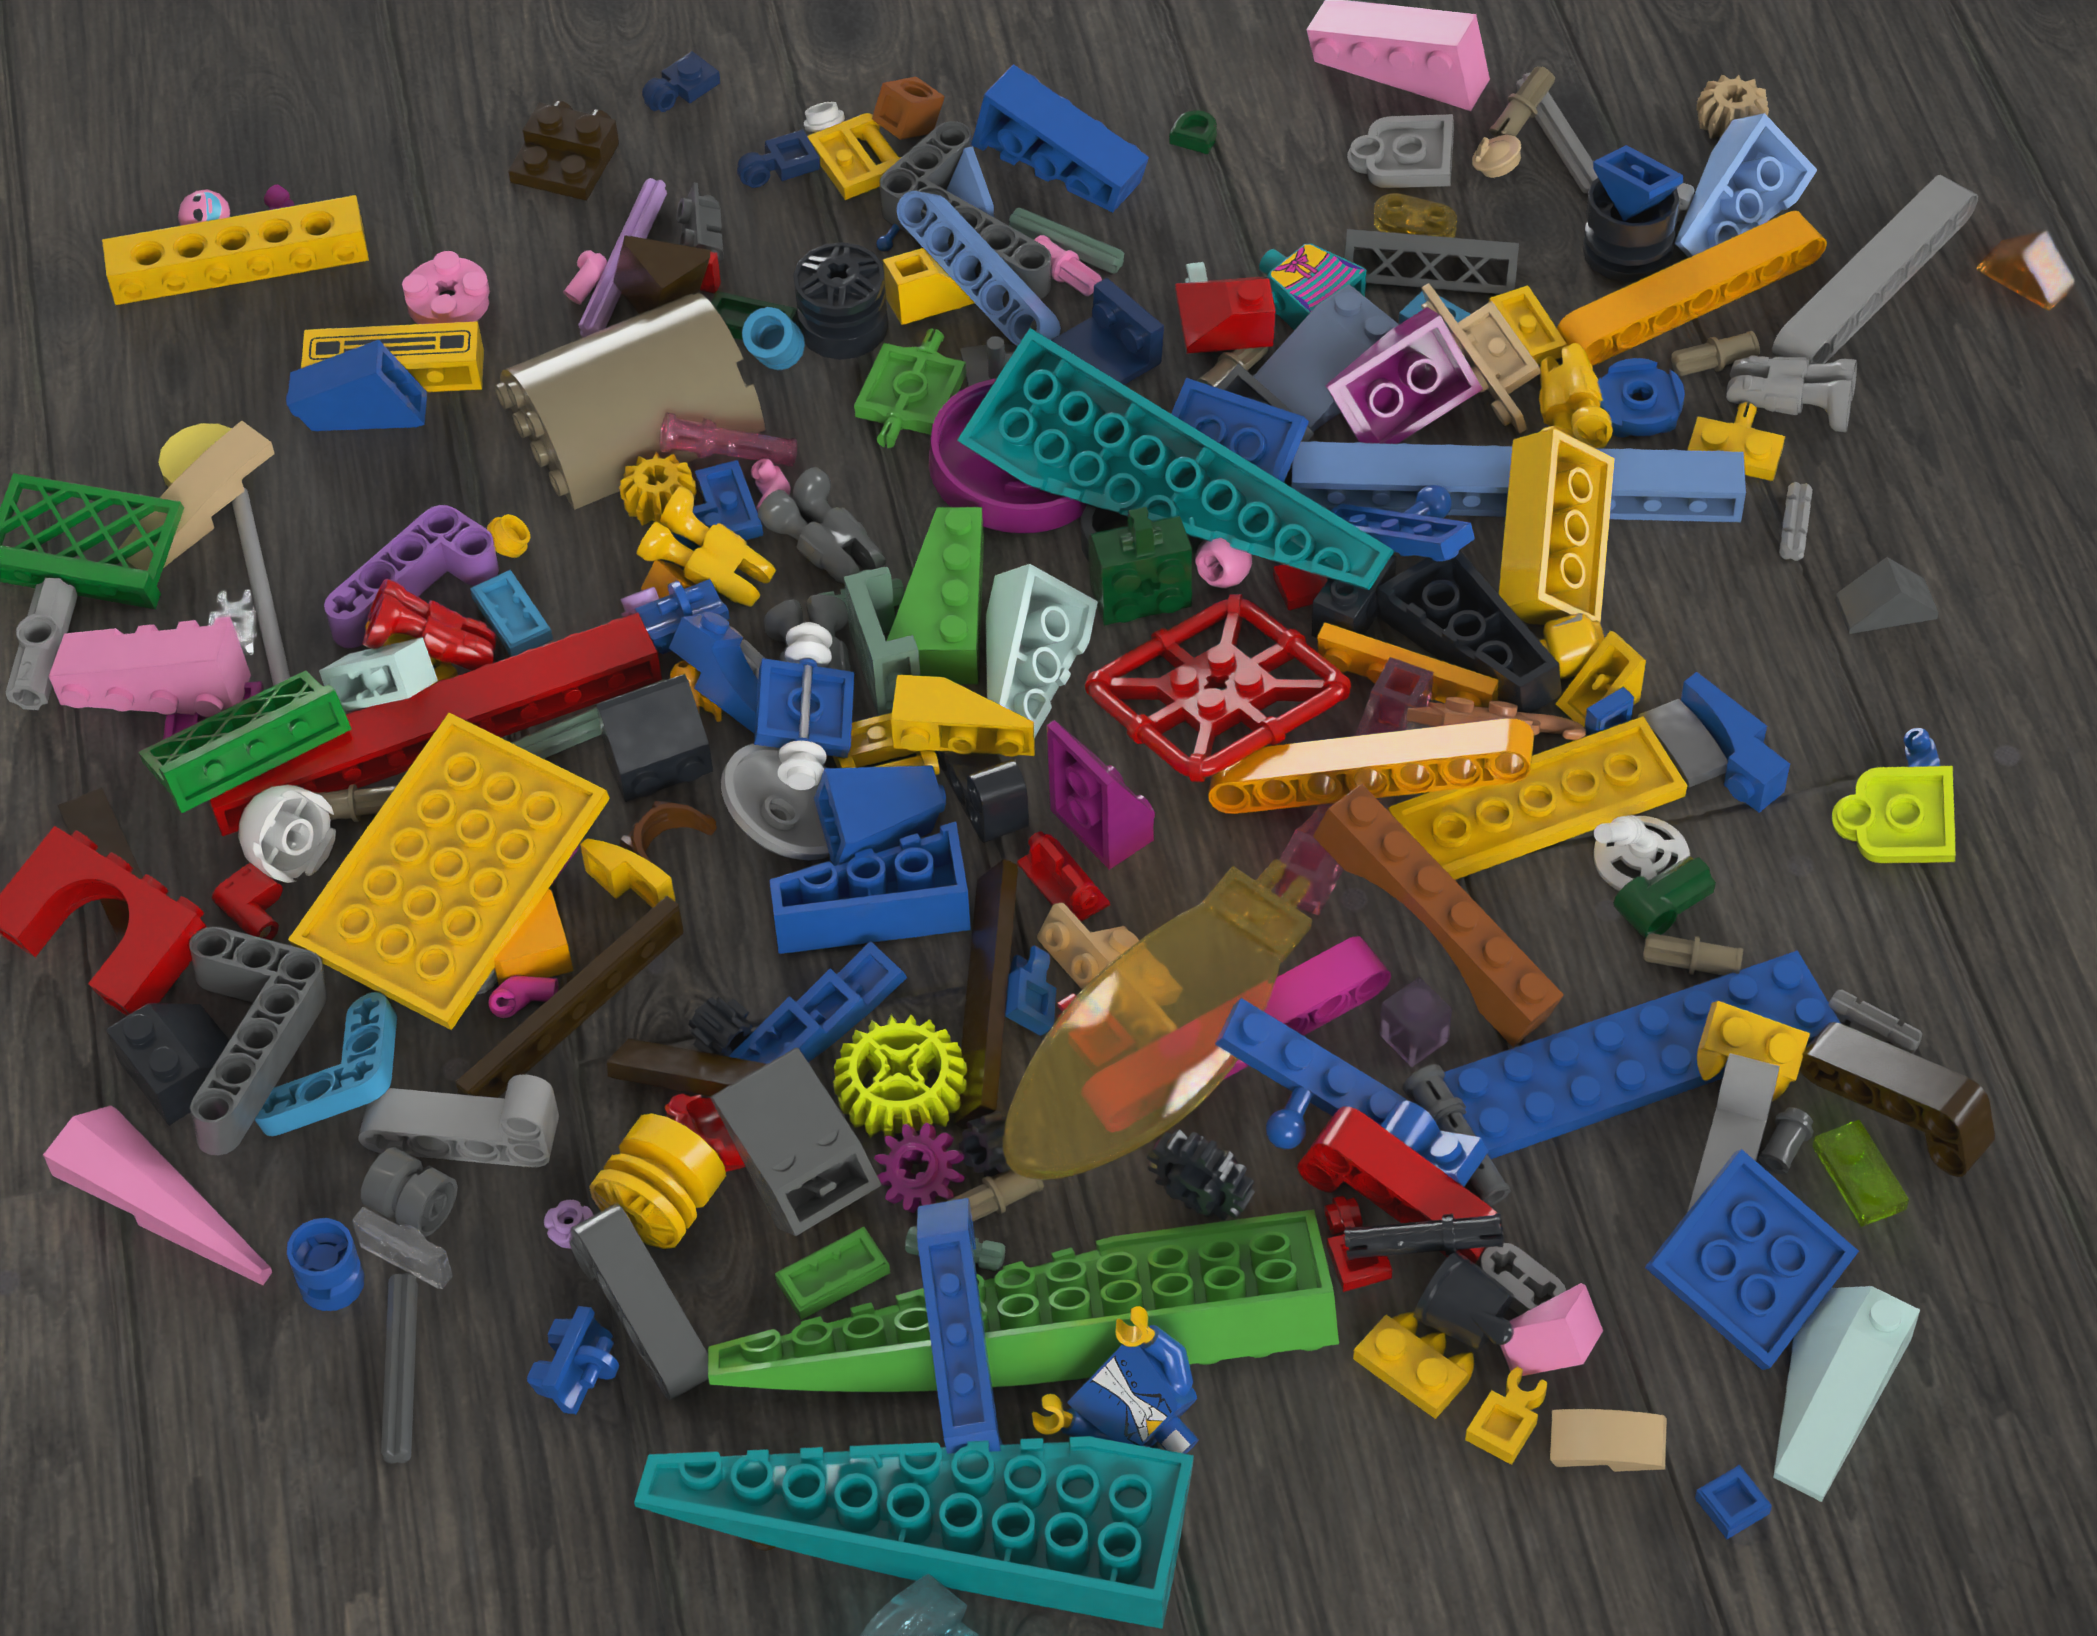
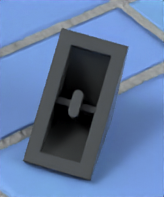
[1835,557,1939,634]

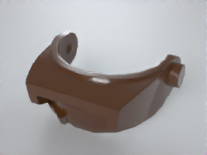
[620,801,717,870]

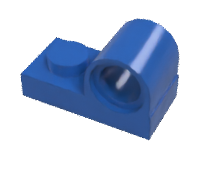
[1380,1100,1489,1187]

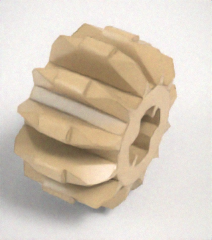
[1696,75,1769,139]

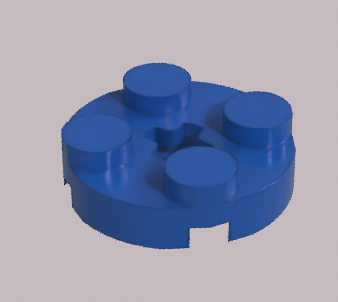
[1598,358,1685,437]

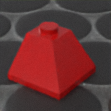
[1175,277,1276,354]

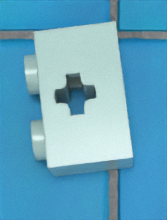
[319,637,438,712]

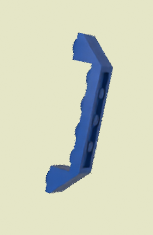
[917,1198,1003,1454]

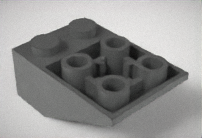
[710,1047,882,1236]

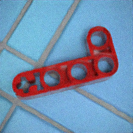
[1297,1106,1501,1264]

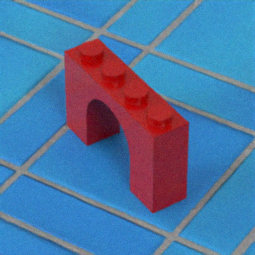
[0,826,207,1016]

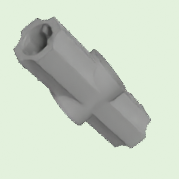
[6,578,77,710]

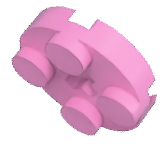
[402,251,490,324]

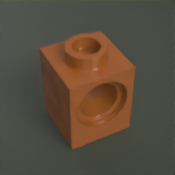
[872,76,945,140]

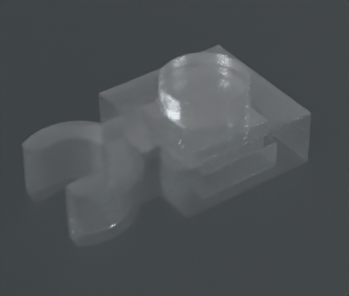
[208,590,258,655]

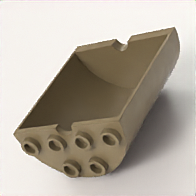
[495,293,765,510]

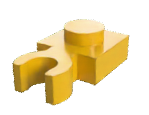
[1465,1366,1547,1465]

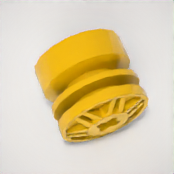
[589,1113,726,1249]

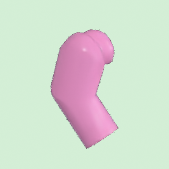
[563,250,607,305]
[751,459,791,512]

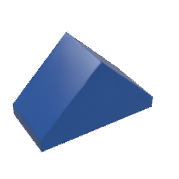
[1593,145,1683,222]

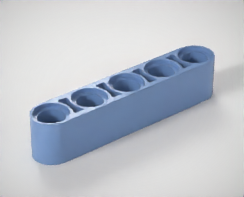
[897,191,1061,346]

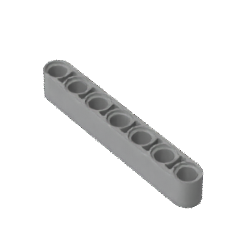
[1772,175,1978,364]

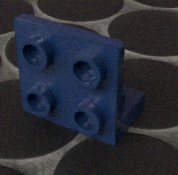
[1051,278,1164,385]

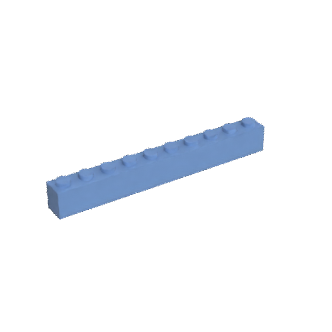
[1291,441,1746,522]

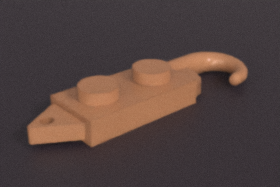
[1406,697,1586,740]

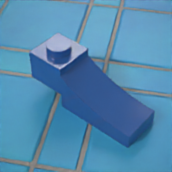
[669,612,758,734]
[1681,672,1790,813]

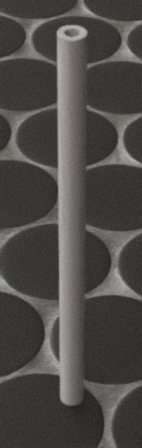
[232,488,290,686]

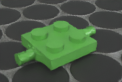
[854,328,967,448]

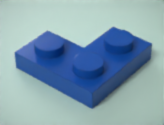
[671,460,763,551]

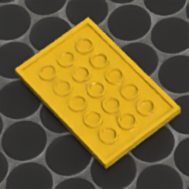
[288,713,610,1030]

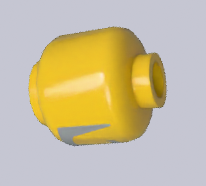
[1539,613,1604,679]

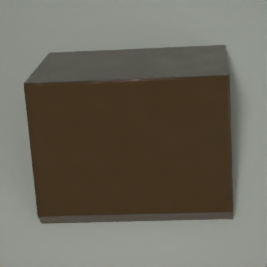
[613,235,711,314]

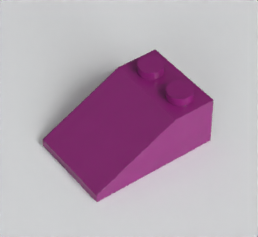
[1325,307,1483,444]
[1047,720,1155,870]

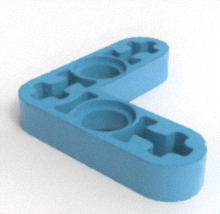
[255,992,397,1136]

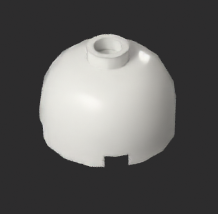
[238,785,336,883]

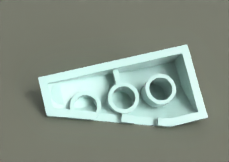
[986,564,1098,738]
[1773,1286,1920,1502]

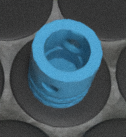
[742,307,805,370]

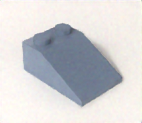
[1253,285,1399,432]

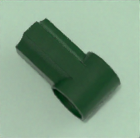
[1613,856,1716,939]

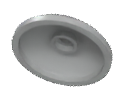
[721,744,830,860]

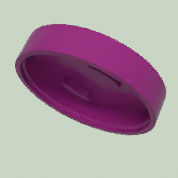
[929,378,1087,533]

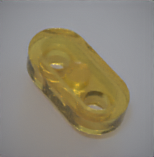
[1373,193,1457,238]

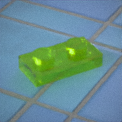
[1812,1119,1909,1227]

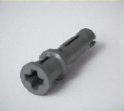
[1402,1064,1511,1206]

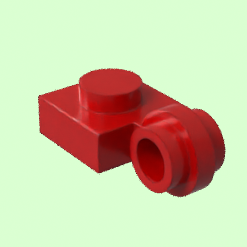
[1324,1195,1392,1292]

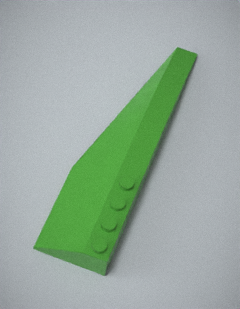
[708,1209,1339,1392]

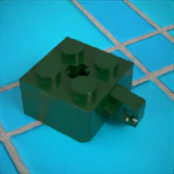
[1089,507,1192,626]

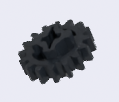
[1147,1129,1255,1220]

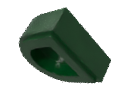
[1169,110,1217,154]

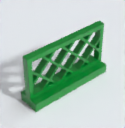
[0,473,184,609]
[138,670,352,813]

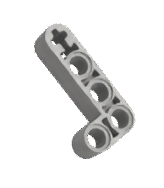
[1688,1053,1780,1211]
[358,1075,559,1167]

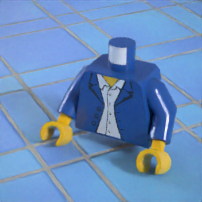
[1032,1306,1199,1454]

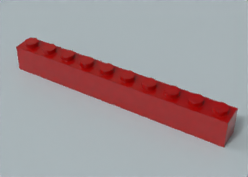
[208,613,662,837]

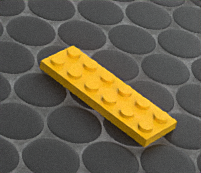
[1388,716,1687,880]

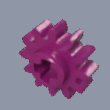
[874,1123,965,1214]

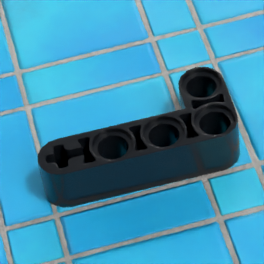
[935,750,1029,843]

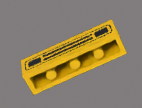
[301,321,484,392]

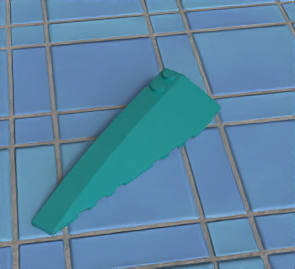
[957,328,1394,590]
[634,1436,1194,1629]

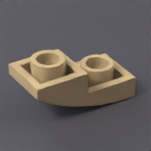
[1550,1409,1667,1472]

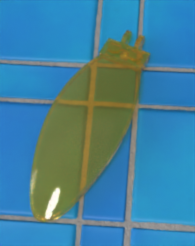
[1003,859,1312,1180]

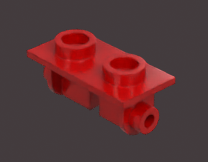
[1017,831,1110,922]

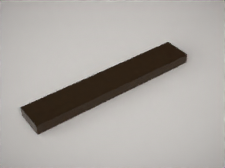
[954,859,1018,1129]
[456,896,684,1098]

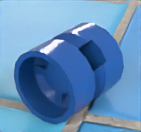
[286,1218,365,1311]

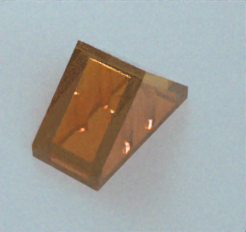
[1977,230,2075,311]

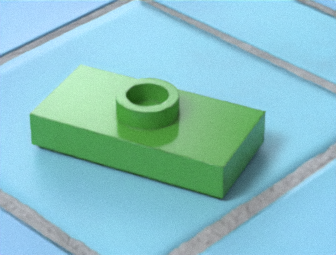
[775,1227,890,1320]

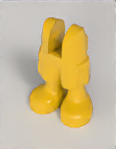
[1539,343,1613,449]
[636,486,776,607]

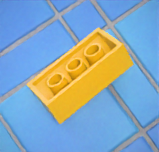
[1499,428,1615,625]

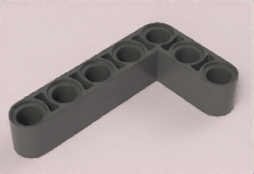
[880,121,1051,299]
[189,927,327,1155]

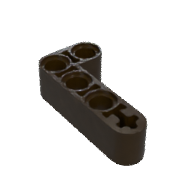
[1799,1022,1995,1177]

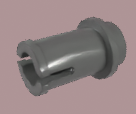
[1759,1107,1814,1174]

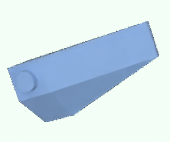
[1675,113,1817,257]

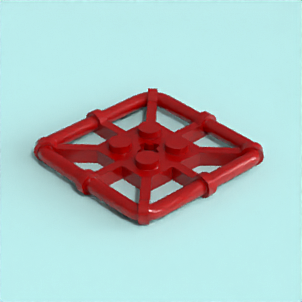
[1085,594,1351,782]

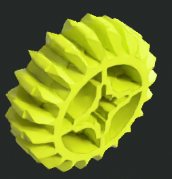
[833,1014,967,1138]

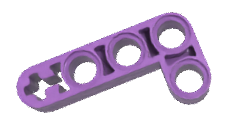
[324,505,499,648]

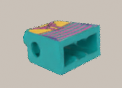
[1259,243,1366,330]

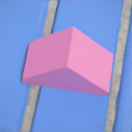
[1500,1283,1603,1376]

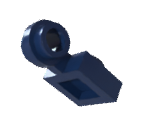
[642,51,720,112]
[737,130,820,188]

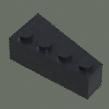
[1377,550,1561,713]

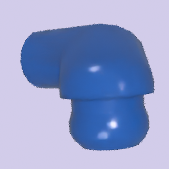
[1903,728,1940,767]

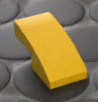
[580,838,675,908]

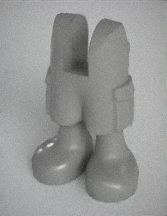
[1726,356,1857,433]

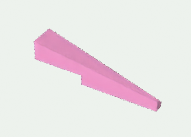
[43,1105,272,1285]

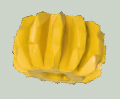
[619,452,697,526]

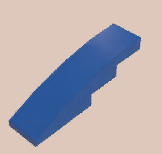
[728,941,908,1064]

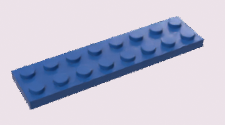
[1443,950,1841,1159]

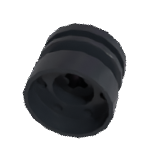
[1583,178,1679,282]
[793,242,889,360]

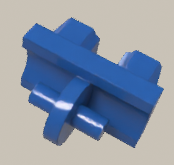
[635,579,730,654]
[527,1306,620,1415]

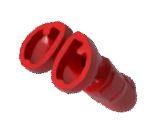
[363,579,497,671]

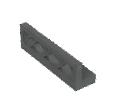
[1344,229,1519,294]

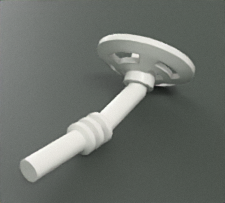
[1593,815,1690,891]

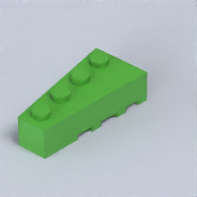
[887,507,984,684]

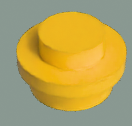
[487,514,530,558]

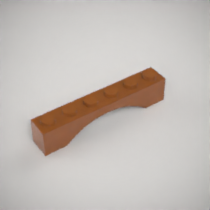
[1313,784,1564,1047]

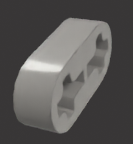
[1480,1243,1566,1315]

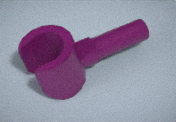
[264,185,295,210]

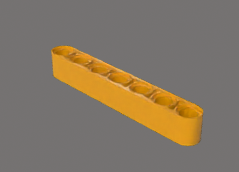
[1557,211,1827,366]
[1208,719,1534,814]

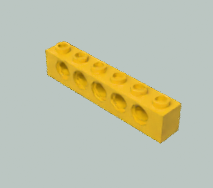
[102,195,369,305]

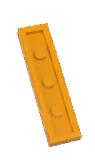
[1317,622,1499,708]

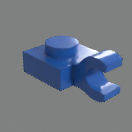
[1005,945,1057,1036]

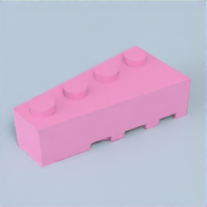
[1306,0,1490,111]

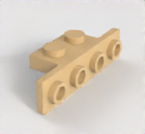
[1421,283,1541,434]
[1037,903,1183,1052]

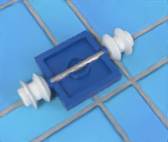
[754,622,854,790]

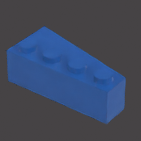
[971,64,1149,213]
[770,821,971,954]

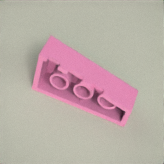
[49,617,251,718]

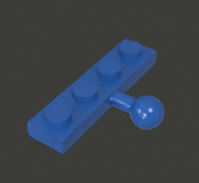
[1330,485,1475,561]
[1215,998,1409,1149]

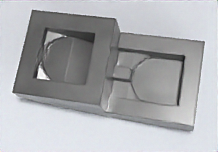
[1638,699,1728,788]

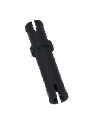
[1345,1213,1504,1260]

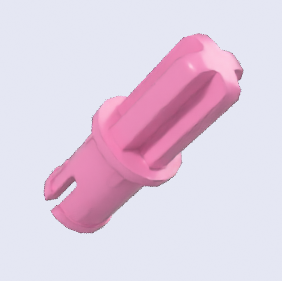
[1034,235,1102,296]

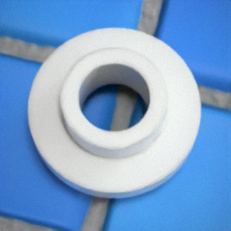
[804,102,845,133]

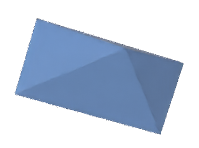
[946,146,994,217]

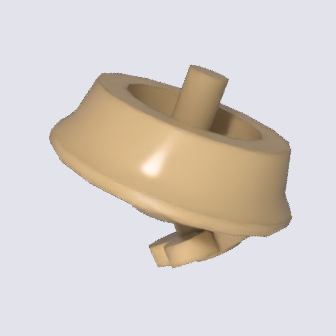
[1472,135,1521,178]

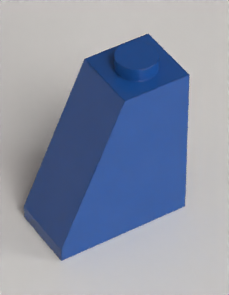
[286,340,427,431]
[814,766,946,866]

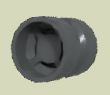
[361,1147,458,1237]

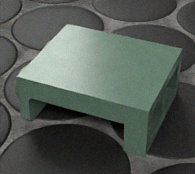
[844,567,920,716]

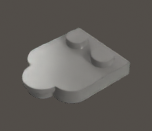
[1347,114,1454,188]

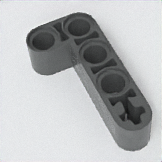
[569,1203,709,1401]

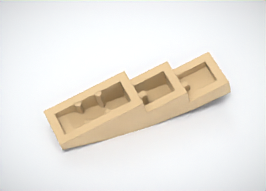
[118,421,275,571]

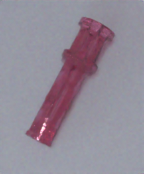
[660,412,797,467]

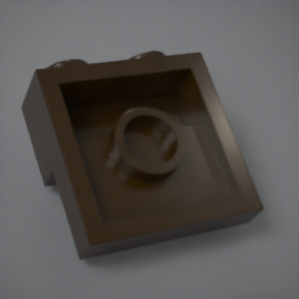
[508,101,619,201]

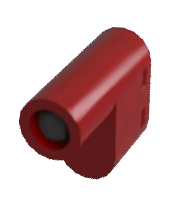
[212,862,283,940]

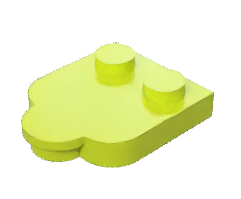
[1832,766,1956,863]

